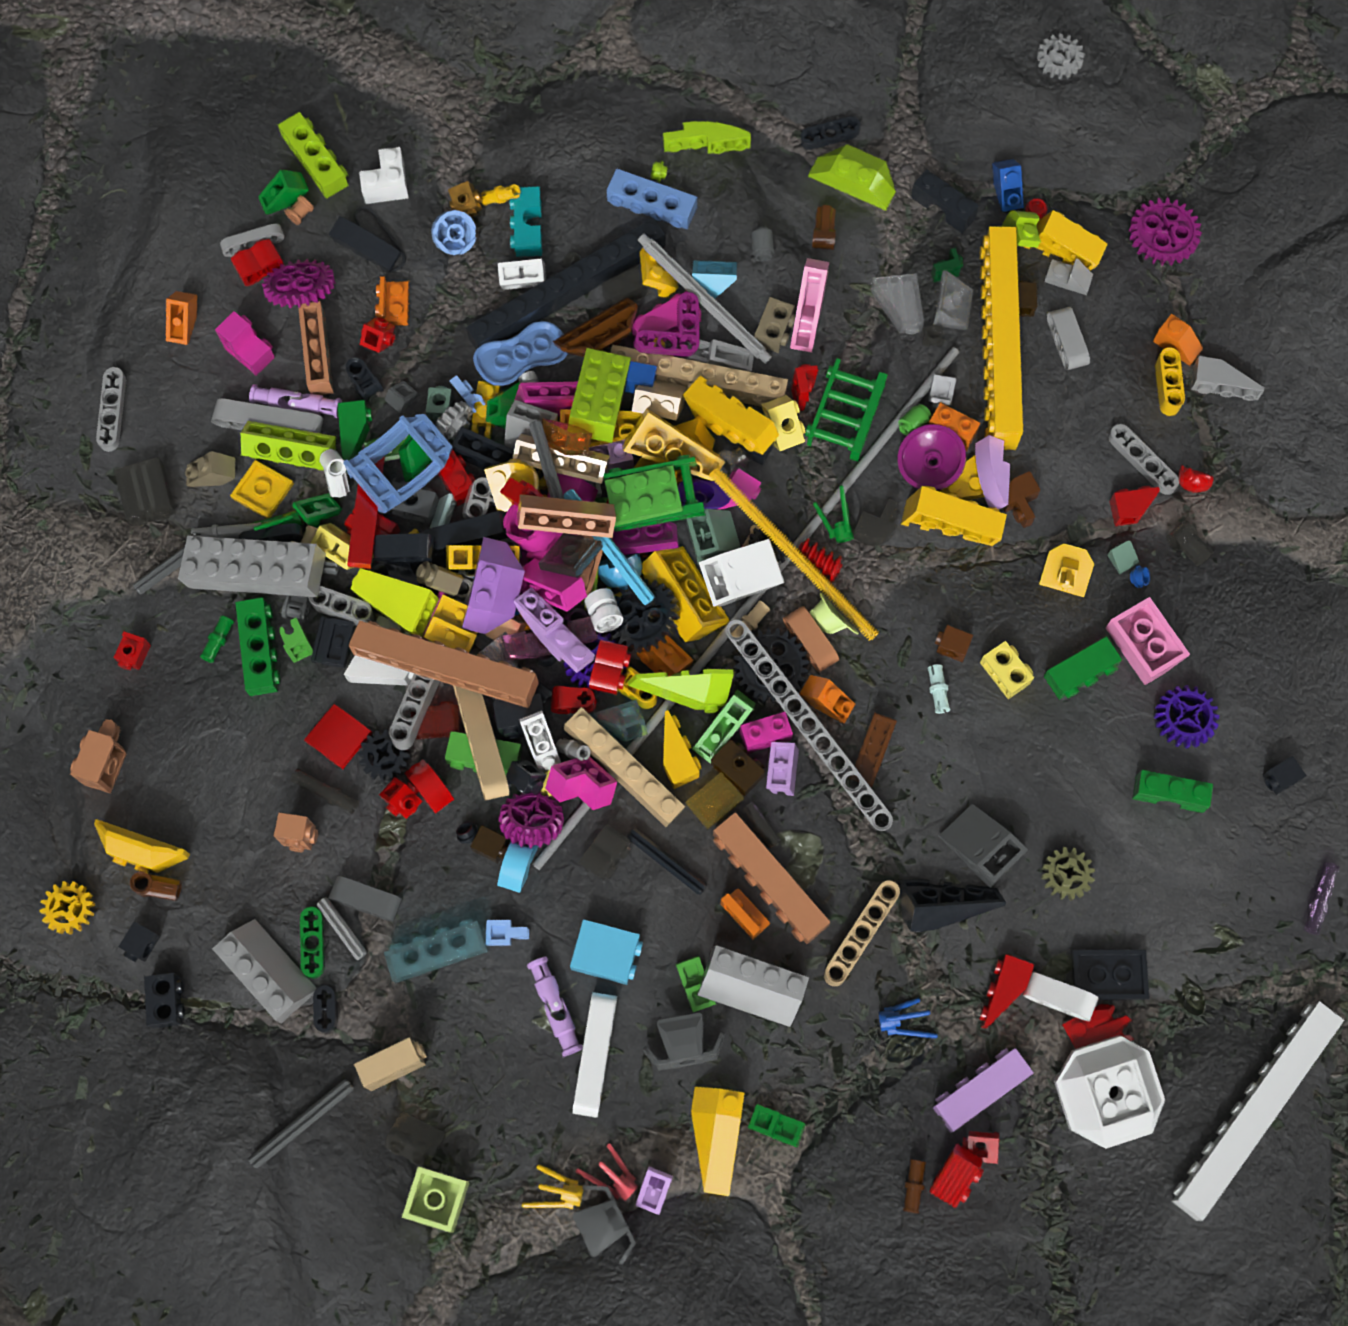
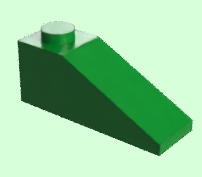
[338,400,373,474]

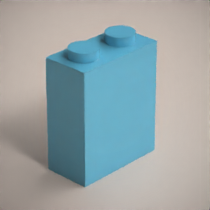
[570,920,643,985]

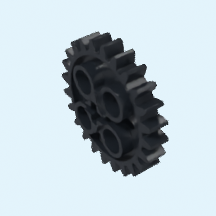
[609,579,680,653]
[733,628,809,704]

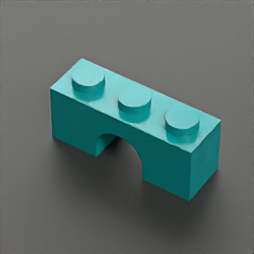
[510,187,542,257]

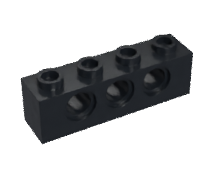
[452,427,544,481]

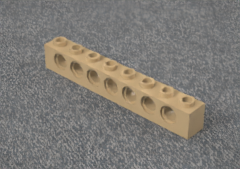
[610,345,788,407]

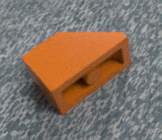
[166,291,197,345]
[1153,314,1203,366]

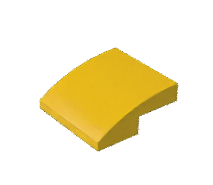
[424,595,477,653]

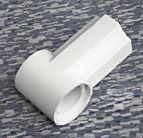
[320,449,350,498]

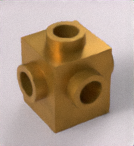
[448,181,482,217]

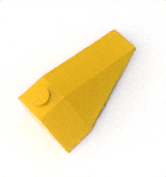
[691,1087,744,1196]

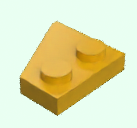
[940,455,984,500]

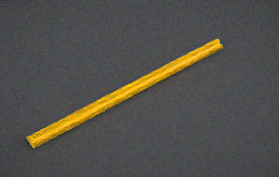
[709,466,879,641]

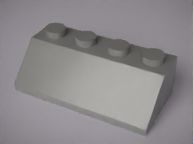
[212,919,317,1024]
[697,946,809,1027]

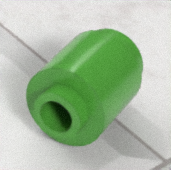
[898,404,931,436]

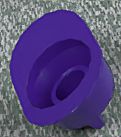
[678,479,732,509]

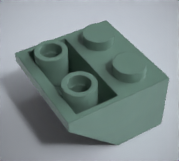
[686,509,741,565]

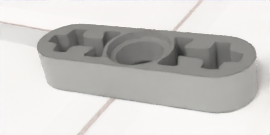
[220,224,284,257]

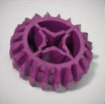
[499,792,564,849]

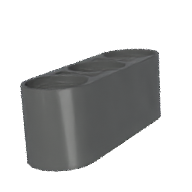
[328,876,402,922]

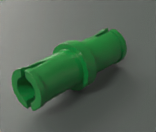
[200,616,234,663]

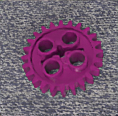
[1129,198,1202,266]
[262,259,335,308]

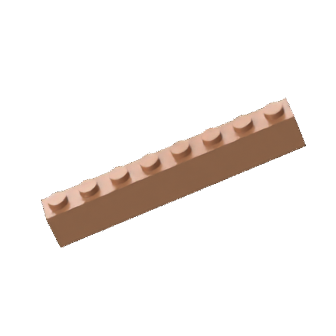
[349,620,539,708]

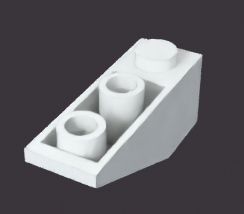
[519,711,561,772]

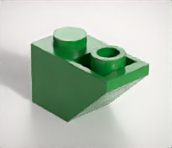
[486,381,523,429]
[398,434,433,483]

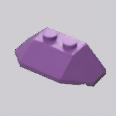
[462,537,525,634]

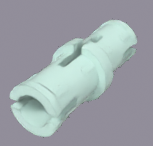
[927,664,950,714]

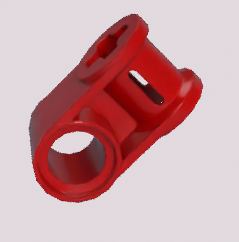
[551,686,597,714]

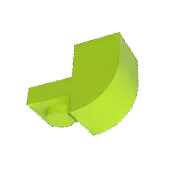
[1001,211,1041,248]

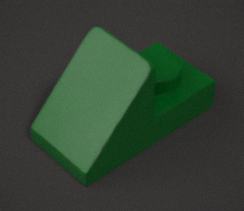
[292,493,342,528]

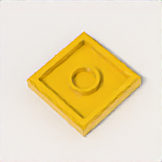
[230,460,294,519]

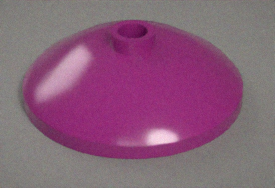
[897,424,966,491]

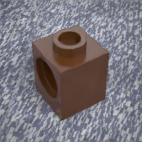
[935,625,973,662]

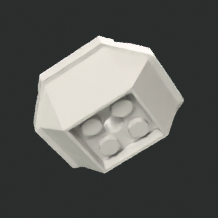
[1054,1035,1165,1148]

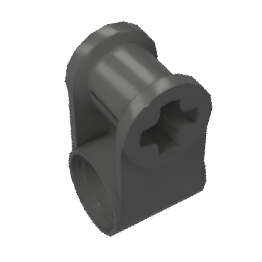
[282,595,311,623]

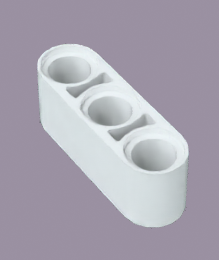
[1023,972,1098,1021]

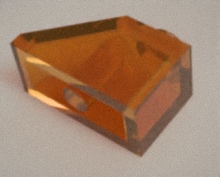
[542,419,592,456]

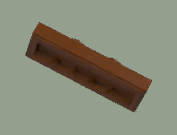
[850,713,897,787]

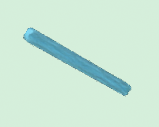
[563,489,655,605]

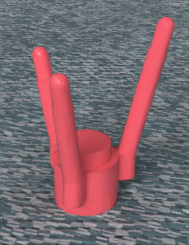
[576,1143,638,1201]

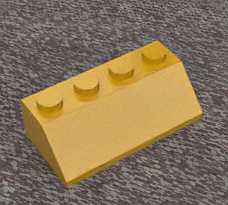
[642,546,730,642]

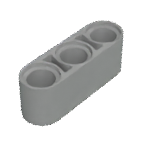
[1047,307,1090,370]
[308,586,375,626]

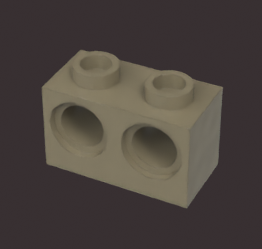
[755,297,796,353]

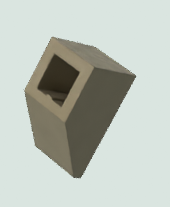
[185,451,235,487]

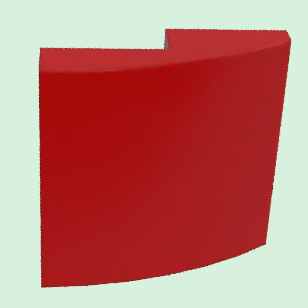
[304,704,373,769]

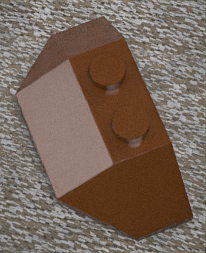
[553,297,638,357]

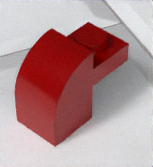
[404,759,454,814]

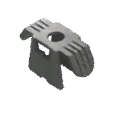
[642,1013,725,1070]
[572,1185,636,1265]

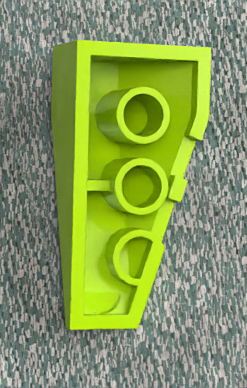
[628,669,734,713]

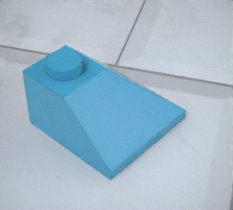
[692,261,737,299]

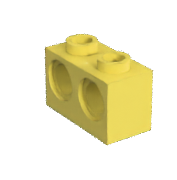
[311,523,355,570]
[980,641,1034,699]

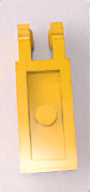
[471,381,501,439]

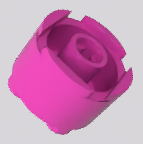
[503,505,557,552]

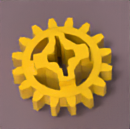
[40,881,95,935]

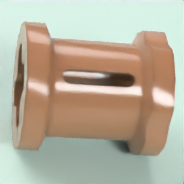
[285,196,314,225]

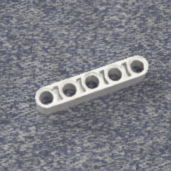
[573,992,617,1117]

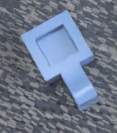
[450,375,486,413]
[486,920,529,946]

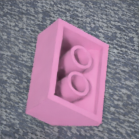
[1105,597,1190,685]

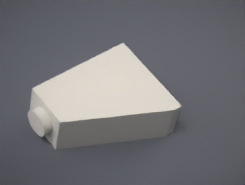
[344,655,414,685]

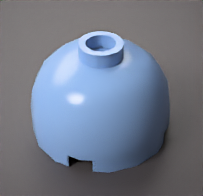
[431,210,476,255]

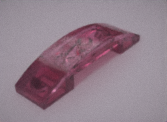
[502,617,598,660]

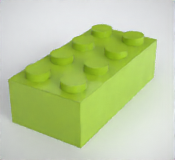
[567,348,631,443]

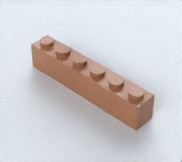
[713,812,830,944]

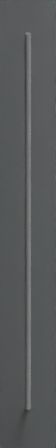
[532,347,959,870]

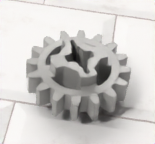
[1037,34,1084,79]
[436,401,473,444]

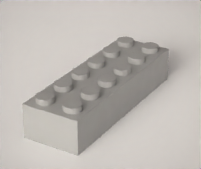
[178,536,326,597]

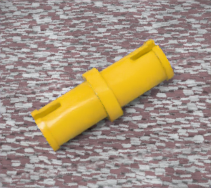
[481,184,520,205]

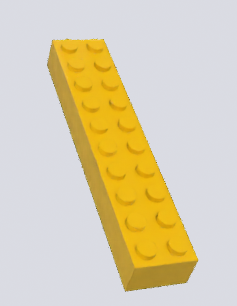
[980,227,1023,450]

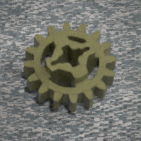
[1041,847,1095,901]

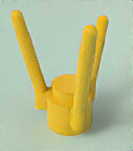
[522,1164,583,1209]

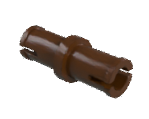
[903,1159,926,1213]

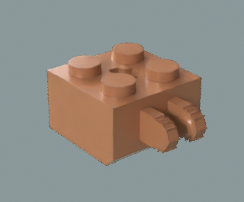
[70,720,127,794]

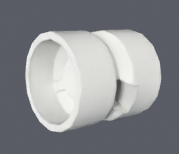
[584,588,623,633]

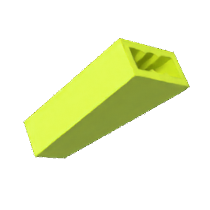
[350,568,439,637]

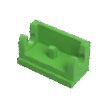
[280,618,313,663]

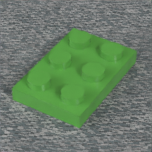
[605,465,683,526]

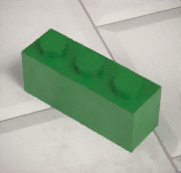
[1044,637,1122,700]

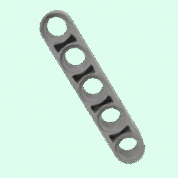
[211,399,324,433]

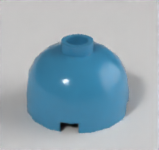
[598,553,642,590]

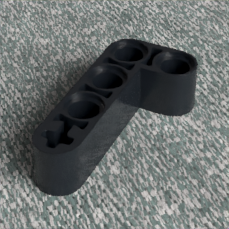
[421,511,509,566]

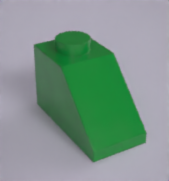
[258,170,309,215]

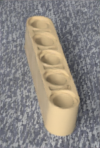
[824,881,900,986]

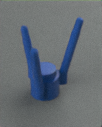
[879,998,938,1038]

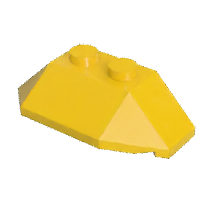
[94,819,190,873]

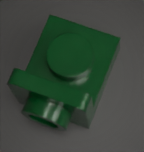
[931,248,963,283]

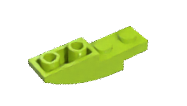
[663,122,751,154]

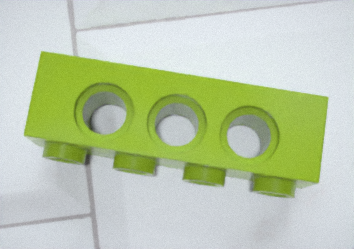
[278,112,348,199]
[241,421,336,471]

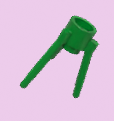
[813,485,854,543]
[249,510,303,531]

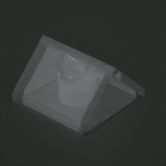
[933,270,973,330]

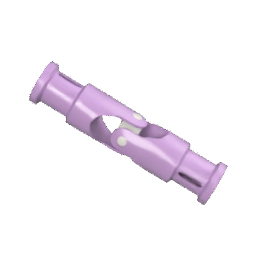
[249,384,342,418]
[527,957,583,1057]

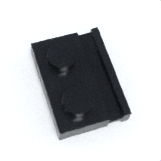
[311,616,355,668]

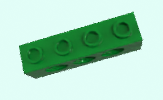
[235,598,281,696]

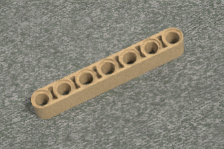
[453,685,509,800]

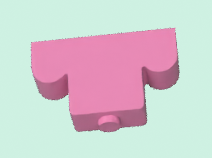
[790,258,829,353]

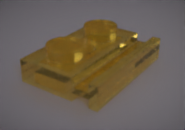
[685,772,744,830]

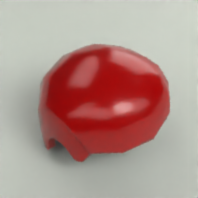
[1178,465,1214,493]

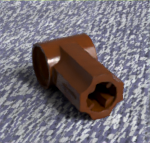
[812,205,836,250]
[130,872,182,901]

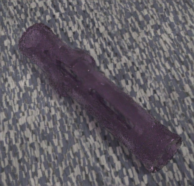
[1304,862,1340,935]

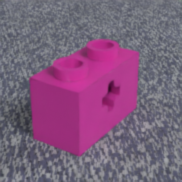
[739,712,793,754]

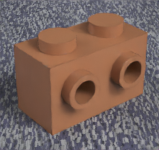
[274,813,318,852]

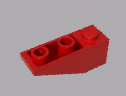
[979,954,1034,1029]

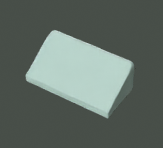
[430,493,456,528]

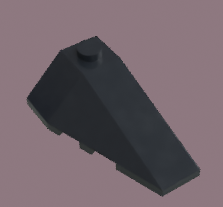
[898,879,1006,932]

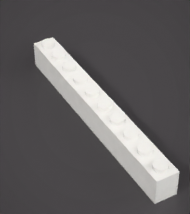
[1172,1001,1344,1221]

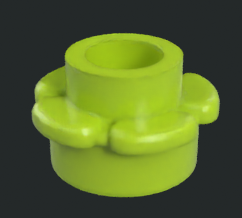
[651,161,667,182]

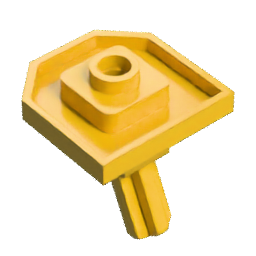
[1039,543,1094,597]

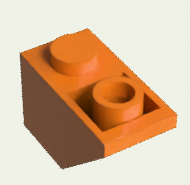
[799,675,855,724]

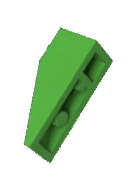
[692,689,756,764]

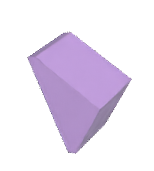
[636,1167,673,1215]

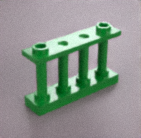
[805,358,888,462]
[603,455,706,532]

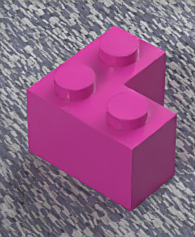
[215,311,275,376]
[545,757,617,810]

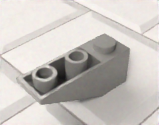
[1191,356,1264,401]

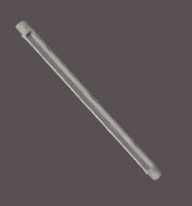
[638,234,772,364]

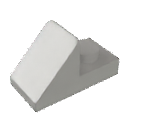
[1044,258,1093,295]

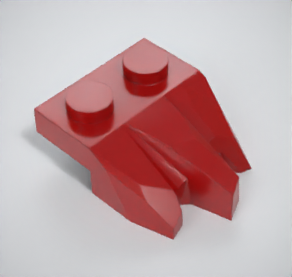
[1062,1004,1134,1049]

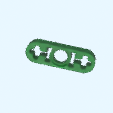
[300,907,325,979]

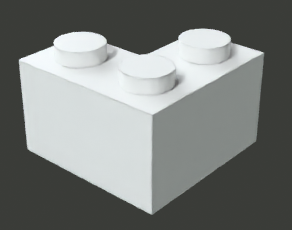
[359,147,408,204]

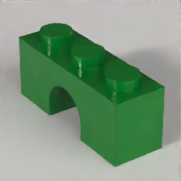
[1132,770,1213,813]

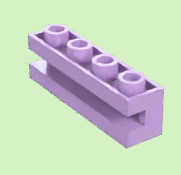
[933,1048,1033,1133]

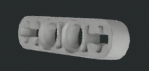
[96,367,126,452]
[1109,424,1179,495]

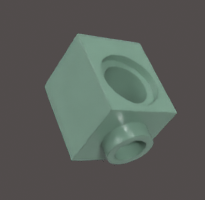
[426,386,454,422]

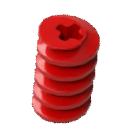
[792,538,843,583]

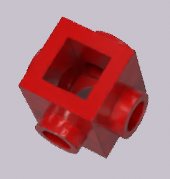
[359,317,395,353]
[379,777,423,819]

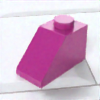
[717,467,761,510]

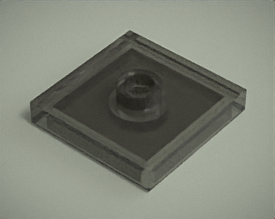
[538,533,603,578]

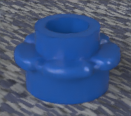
[1130,565,1150,588]

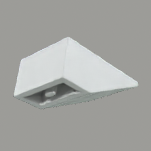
[699,539,785,606]

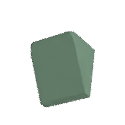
[1107,540,1140,574]

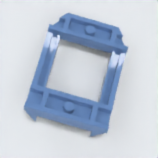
[343,414,453,513]

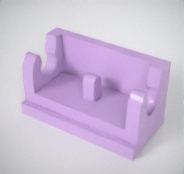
[766,742,799,796]

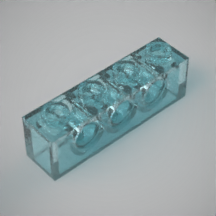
[384,919,488,983]

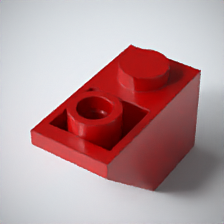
[1109,486,1160,527]

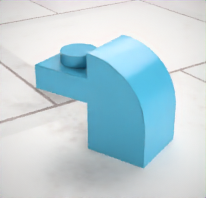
[497,842,538,893]

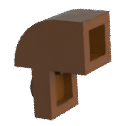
[1003,471,1041,528]

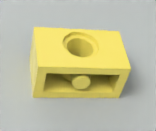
[761,395,805,451]

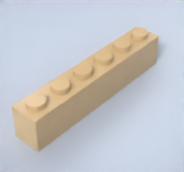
[564,707,685,827]

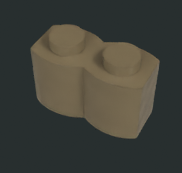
[416,561,463,596]

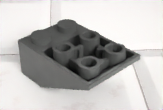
[939,804,1028,888]

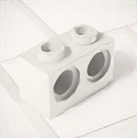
[498,259,546,290]

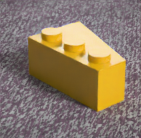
[1023,210,1108,271]

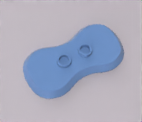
[473,321,568,386]

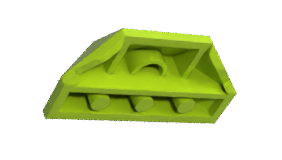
[808,144,896,211]

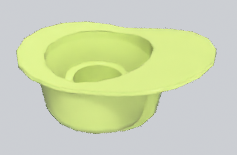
[810,593,859,634]

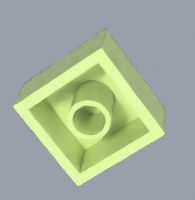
[402,1167,470,1233]

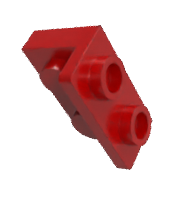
[791,364,818,411]

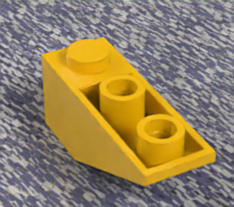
[663,710,702,789]

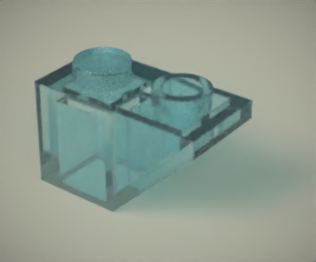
[592,700,648,742]

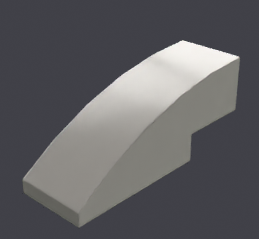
[681,339,754,372]

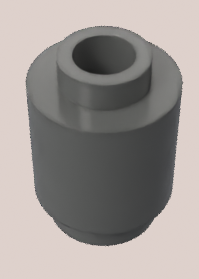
[751,226,774,261]

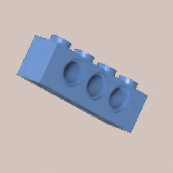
[607,169,697,229]

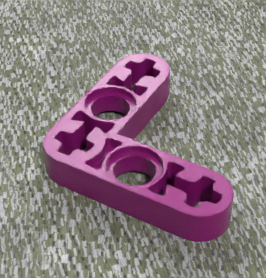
[634,292,699,357]

